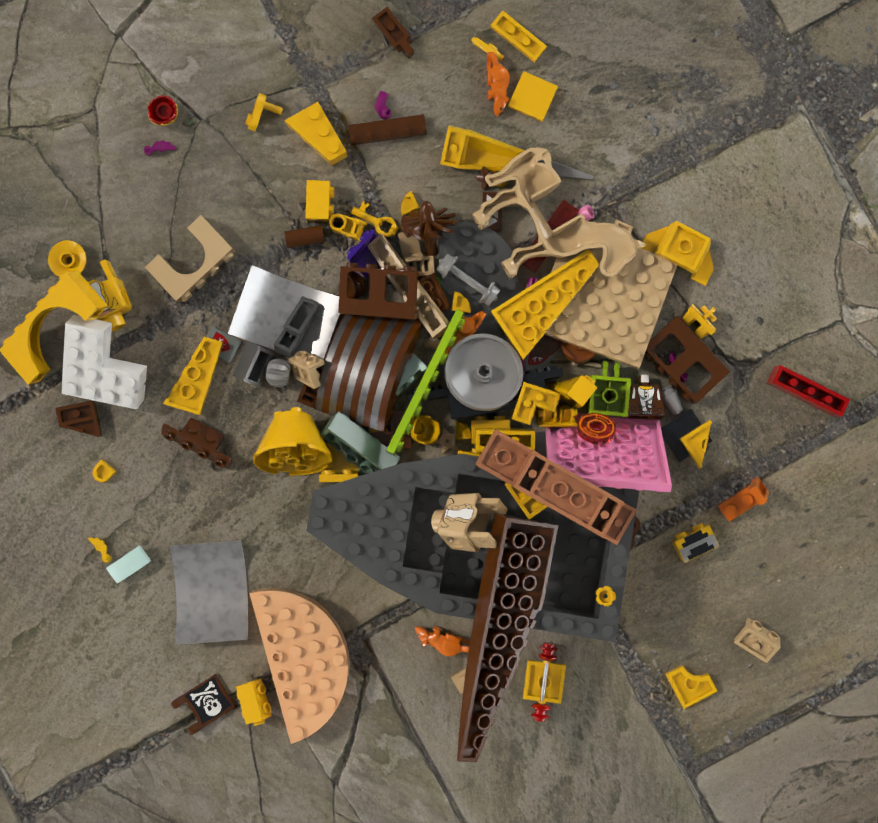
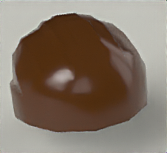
[336,271,365,299]

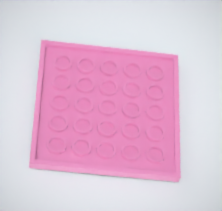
[545,413,672,492]

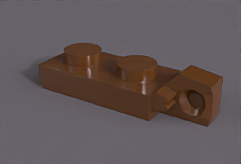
[372,7,414,59]

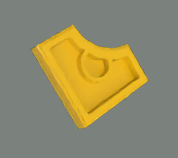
[665,665,718,709]

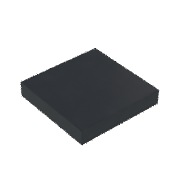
[661,409,712,462]

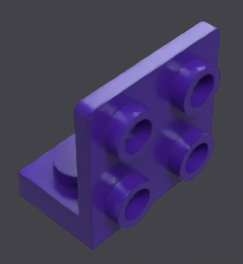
[347,229,379,278]

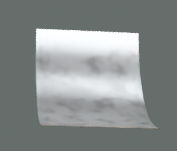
[228,265,340,360]
[169,540,248,645]

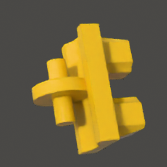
[682,304,717,339]

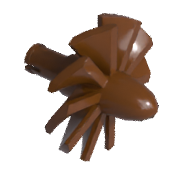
[401,201,457,256]

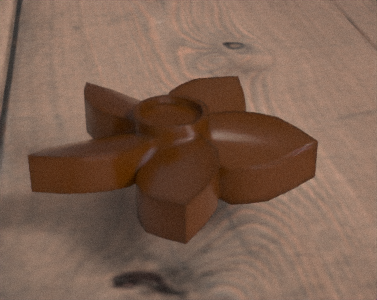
[475,166,496,190]

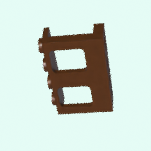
[338,262,421,319]
[644,316,730,404]

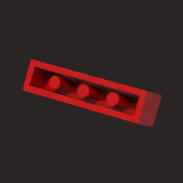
[766,365,851,417]

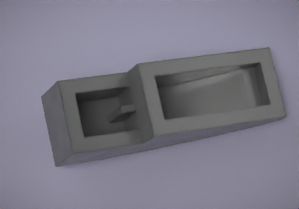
[274,296,319,358]

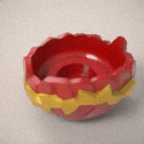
[147,95,178,126]

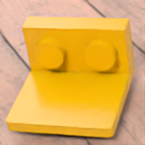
[319,443,359,482]

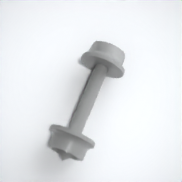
[436,254,500,306]

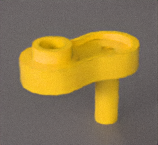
[245,93,283,132]

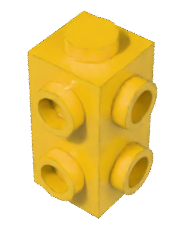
[236,678,272,726]

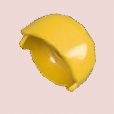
[410,415,441,445]

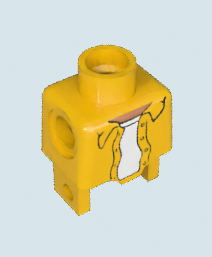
[88,259,132,333]

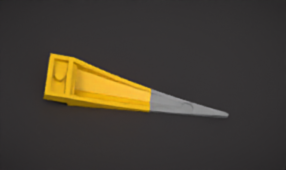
[440,125,593,179]

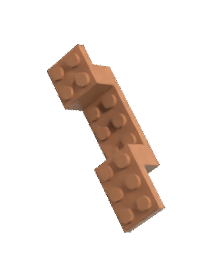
[475,429,637,545]

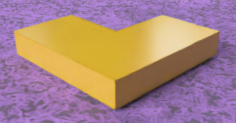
[511,382,561,425]

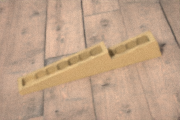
[367,234,450,338]

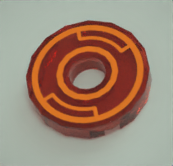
[577,413,616,444]

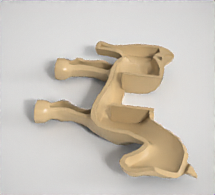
[472,147,646,279]

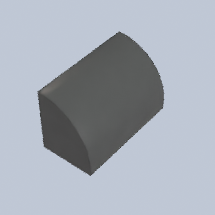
[232,341,274,387]

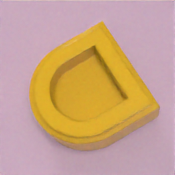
[92,459,117,482]

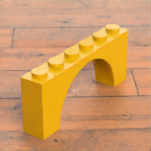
[0,271,108,385]

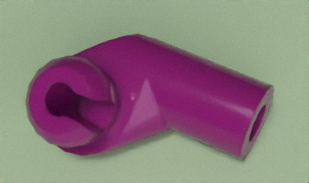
[374,91,392,120]

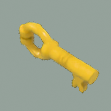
[351,201,399,237]

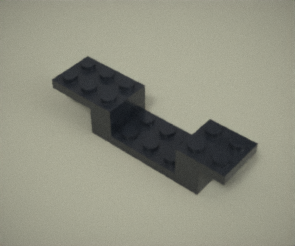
[408,365,563,420]

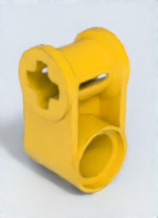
[329,213,368,242]

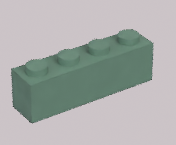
[321,411,400,475]

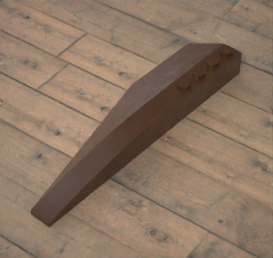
[457,513,559,762]

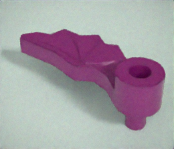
[144,140,176,156]

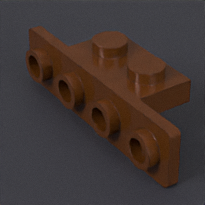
[161,418,232,469]

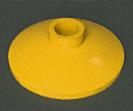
[48,240,87,277]

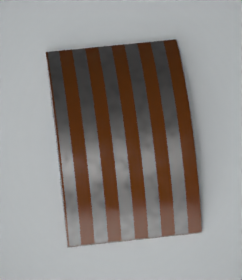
[315,314,423,432]

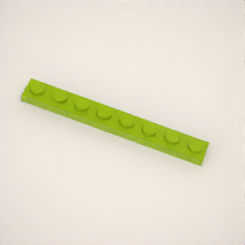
[386,309,465,456]

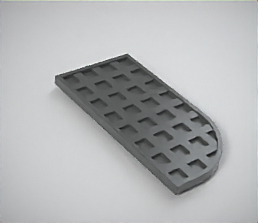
[438,222,527,371]

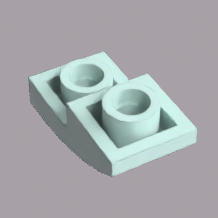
[106,545,151,583]

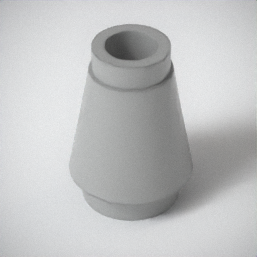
[661,385,683,415]

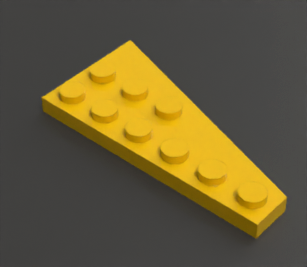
[491,249,600,360]

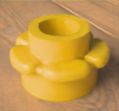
[596,586,616,606]

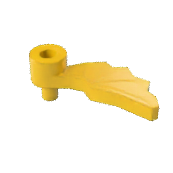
[88,537,112,563]

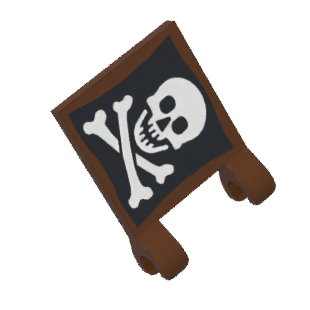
[171,674,236,735]

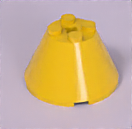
[253,407,332,476]

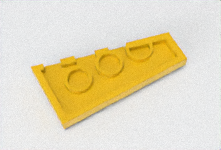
[163,337,223,415]

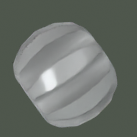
[266,359,291,387]

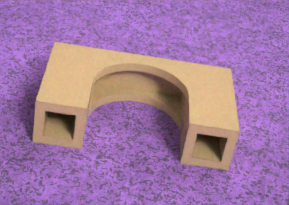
[145,215,236,303]

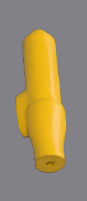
[471,37,504,61]

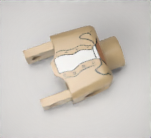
[431,493,508,552]

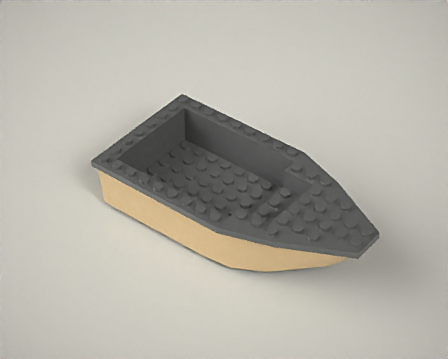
[306,454,639,642]

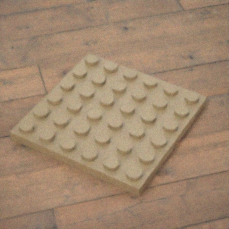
[544,247,677,369]

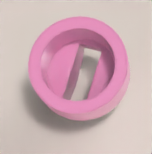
[578,205,594,221]

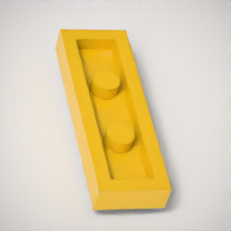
[490,10,547,63]

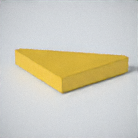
[680,420,712,469]

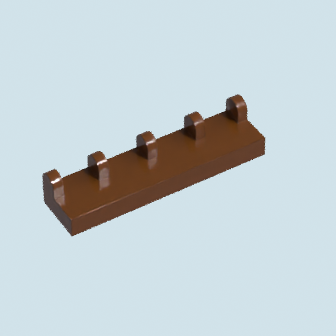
[349,114,427,146]

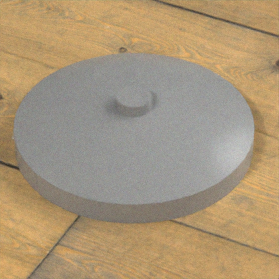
[444,334,523,411]

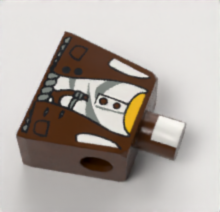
[625,375,665,420]

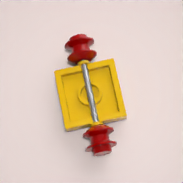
[523,642,566,722]

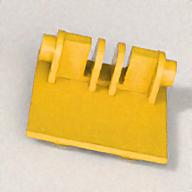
[534,405,577,428]

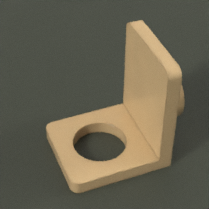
[398,232,424,262]

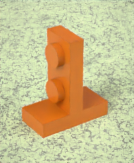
[718,476,769,522]

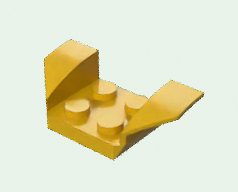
[640,221,714,286]

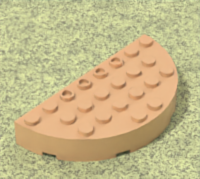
[249,588,350,744]

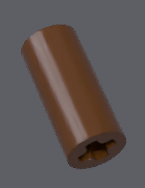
[284,225,325,248]

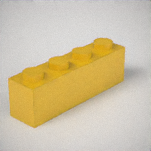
[545,375,597,408]

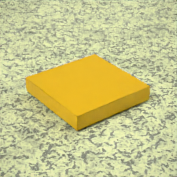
[508,71,558,122]

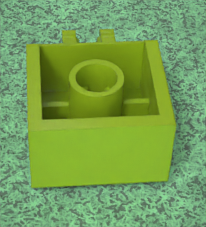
[586,361,631,417]

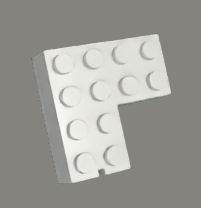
[62,315,147,409]

